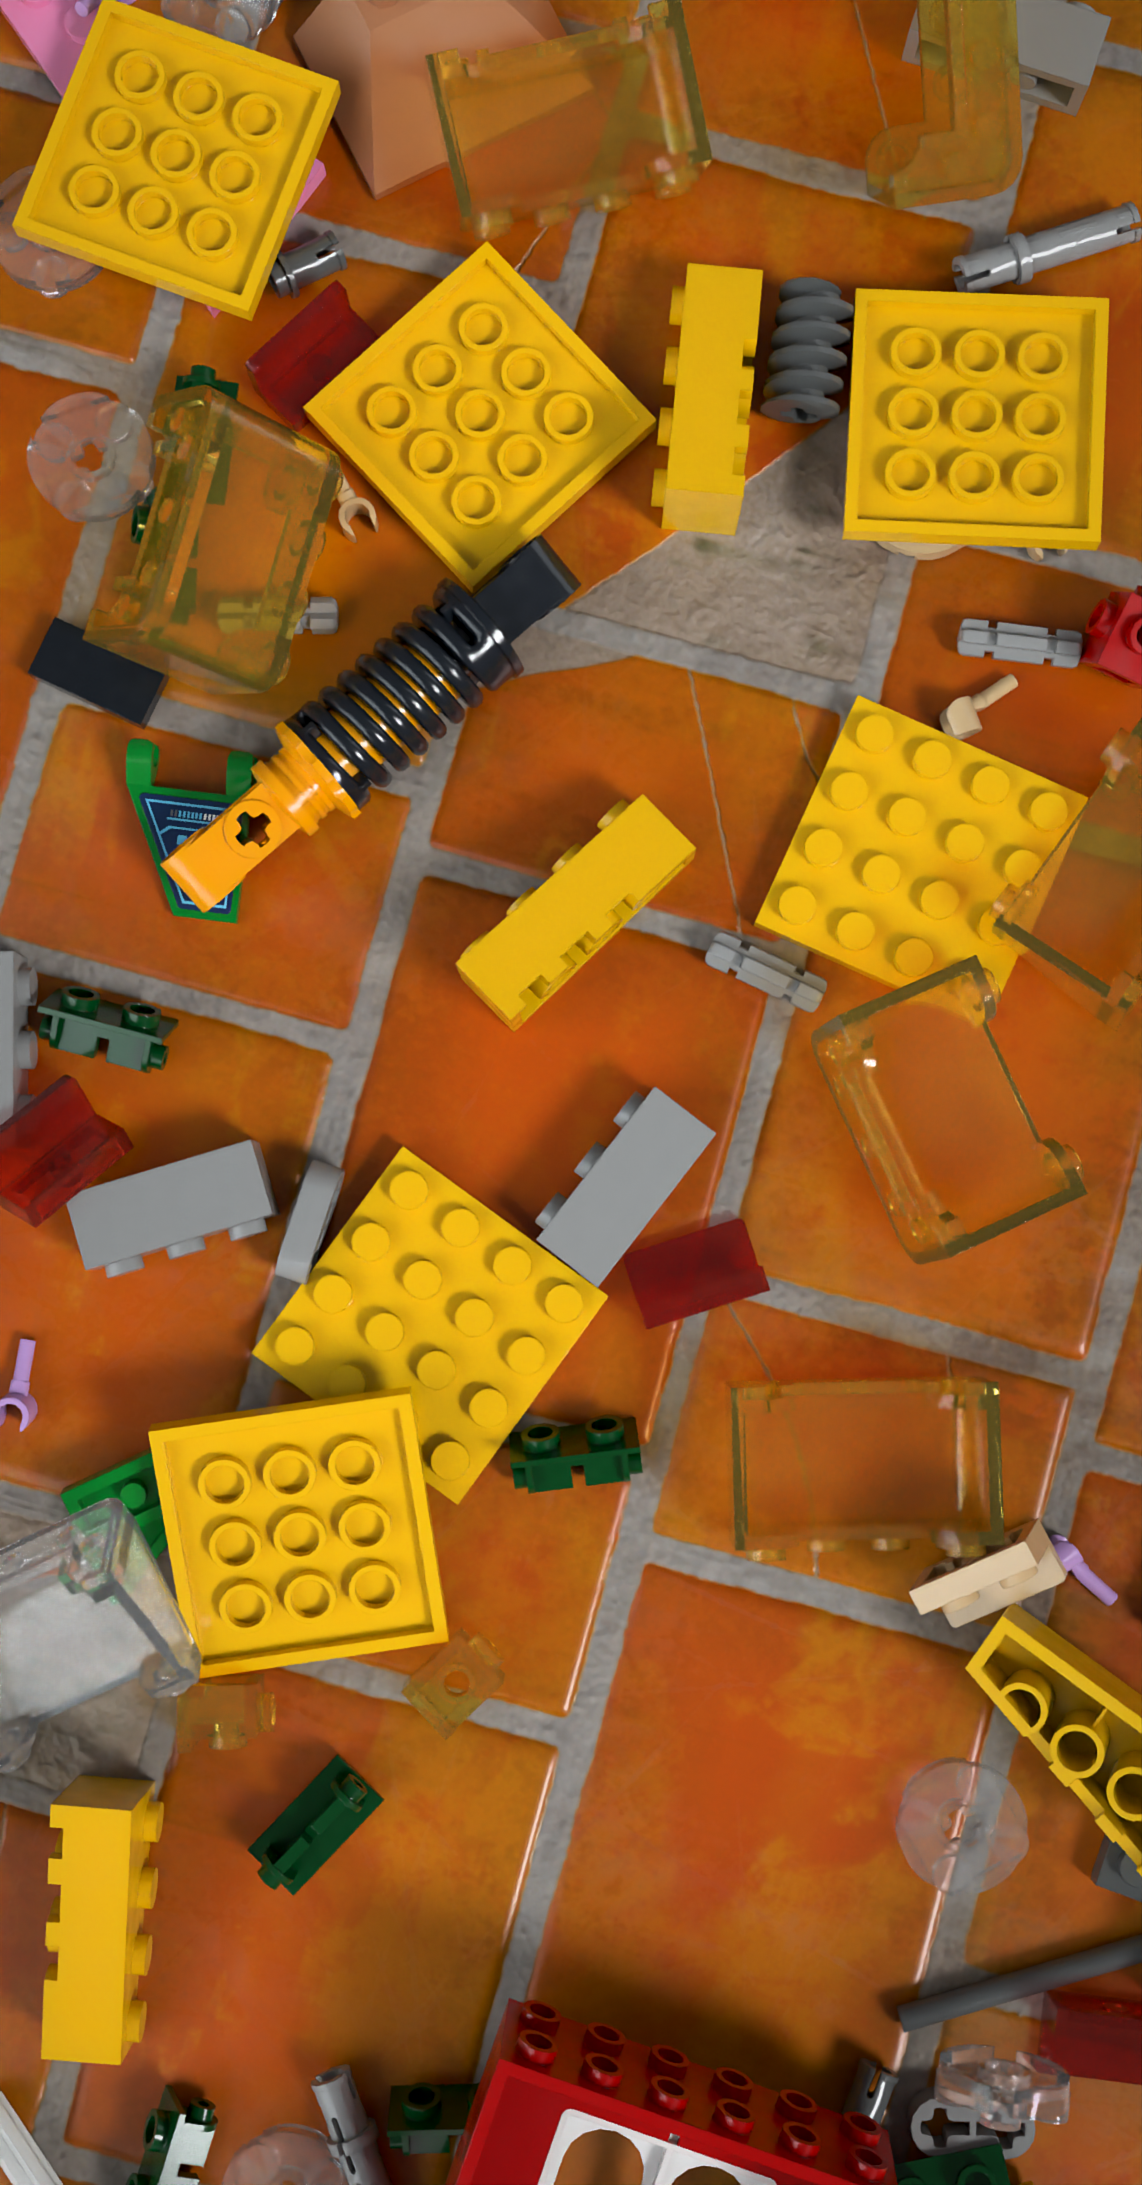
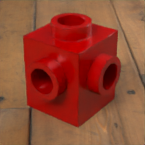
[1079,585,1142,689]

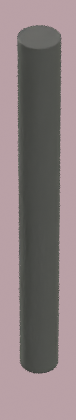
[896,1934,1142,2033]

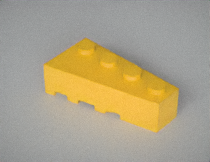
[651,263,763,536]
[455,794,696,1032]
[965,1603,1142,1876]
[41,1775,164,2065]

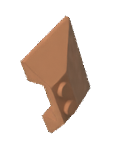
[293,0,595,201]

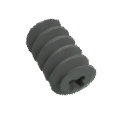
[760,277,855,424]

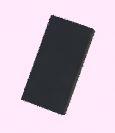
[28,617,171,730]

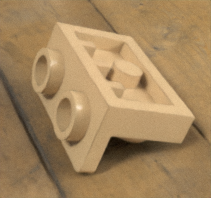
[909,1518,1067,1628]

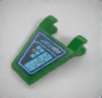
[126,738,258,924]

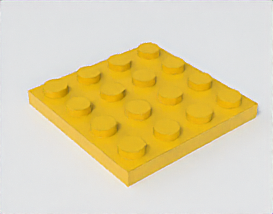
[12,0,341,321]
[303,241,657,593]
[842,288,1109,551]
[753,695,1089,1029]
[251,1146,609,1505]
[148,1386,449,1680]

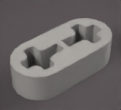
[275,1160,345,1285]
[906,2086,1036,2160]

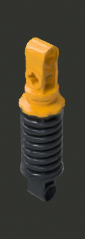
[160,533,581,913]

